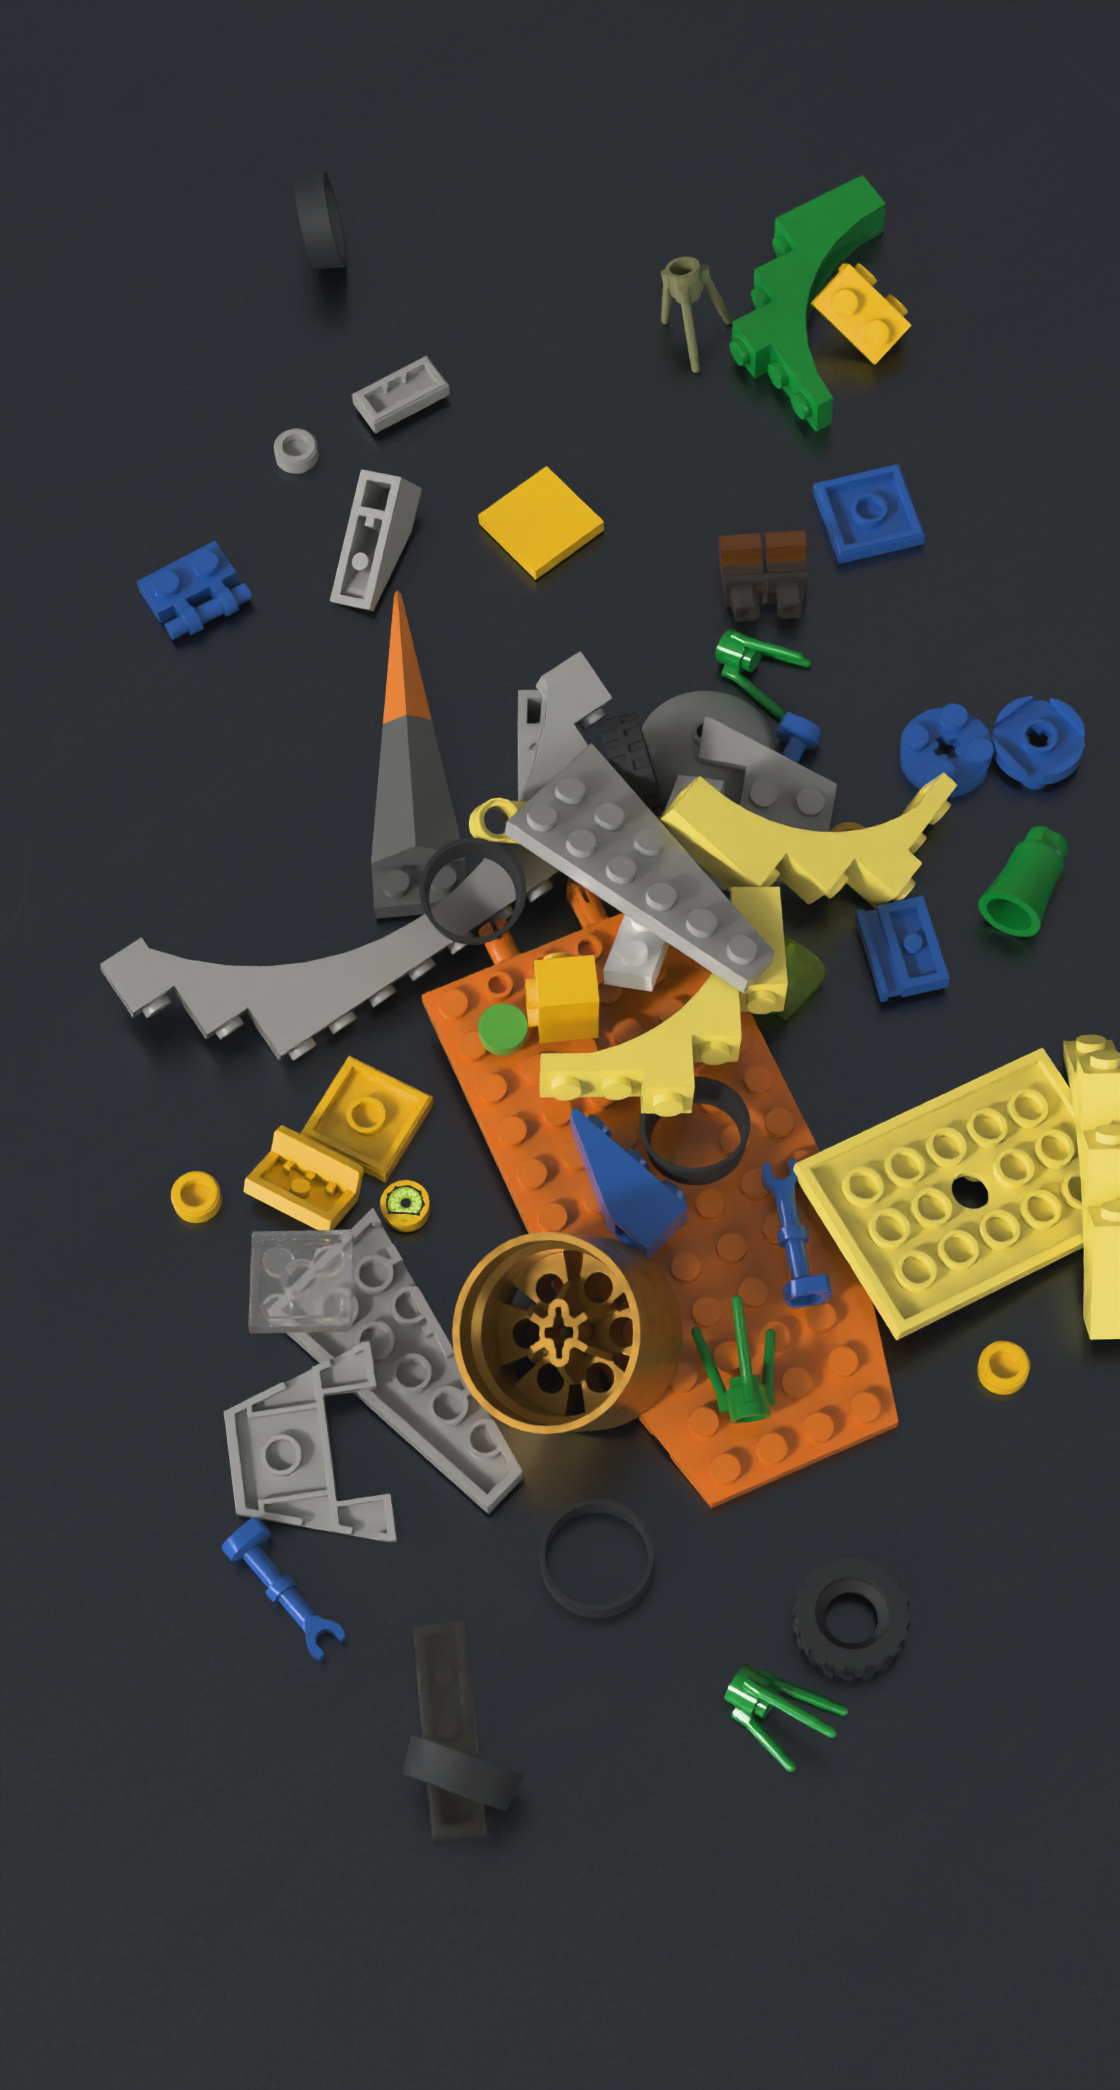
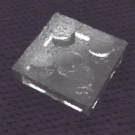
[248,1230,354,1334]

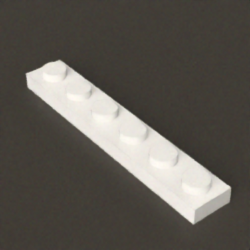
[603,775,725,992]

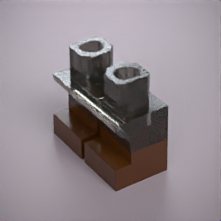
[719,530,808,622]

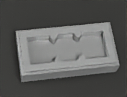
[352,355,450,434]

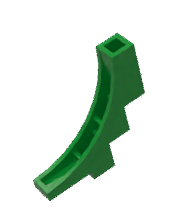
[729,175,886,432]

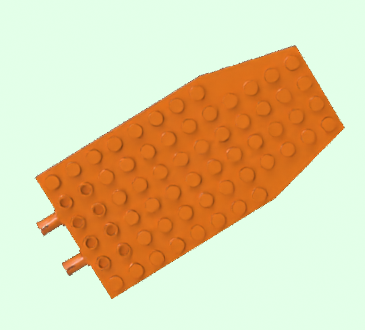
[422,886,899,1509]

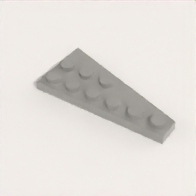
[504,743,775,993]

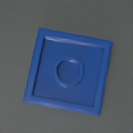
[813,464,926,564]

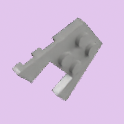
[697,717,837,893]
[224,1341,398,1543]

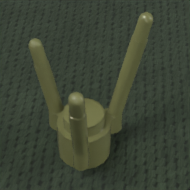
[661,257,733,373]

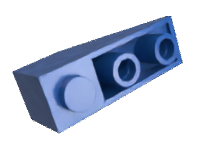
[570,1108,688,1259]

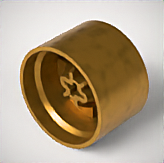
[452,1232,683,1434]

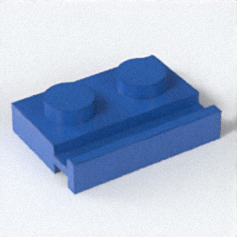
[855,895,950,1002]

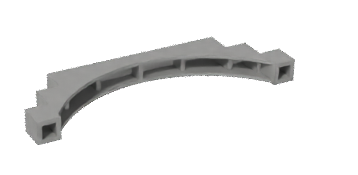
[100,651,612,1061]

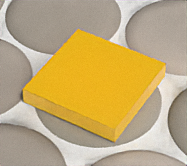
[478,466,604,580]
[300,1056,434,1183]

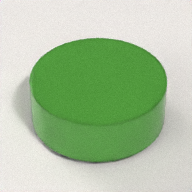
[478,1003,528,1056]

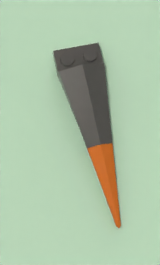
[371,590,467,919]

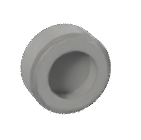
[274,428,319,474]

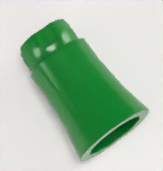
[978,826,1069,937]

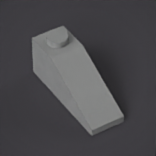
[330,469,422,611]

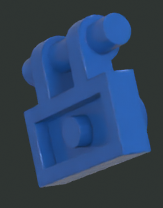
[137,541,252,640]

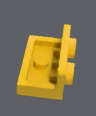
[811,263,911,364]
[243,1125,364,1235]

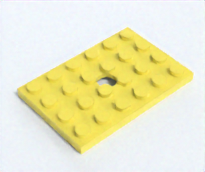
[793,1047,1084,1340]

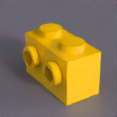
[525,952,599,1043]

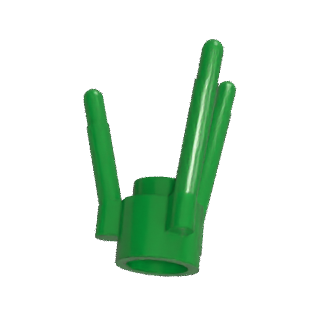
[715,628,811,720]
[691,1295,776,1424]
[724,1663,849,1772]

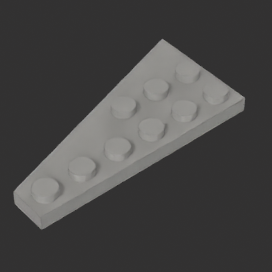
[268,1208,524,1514]

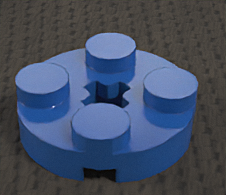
[992,696,1085,790]
[900,703,994,797]

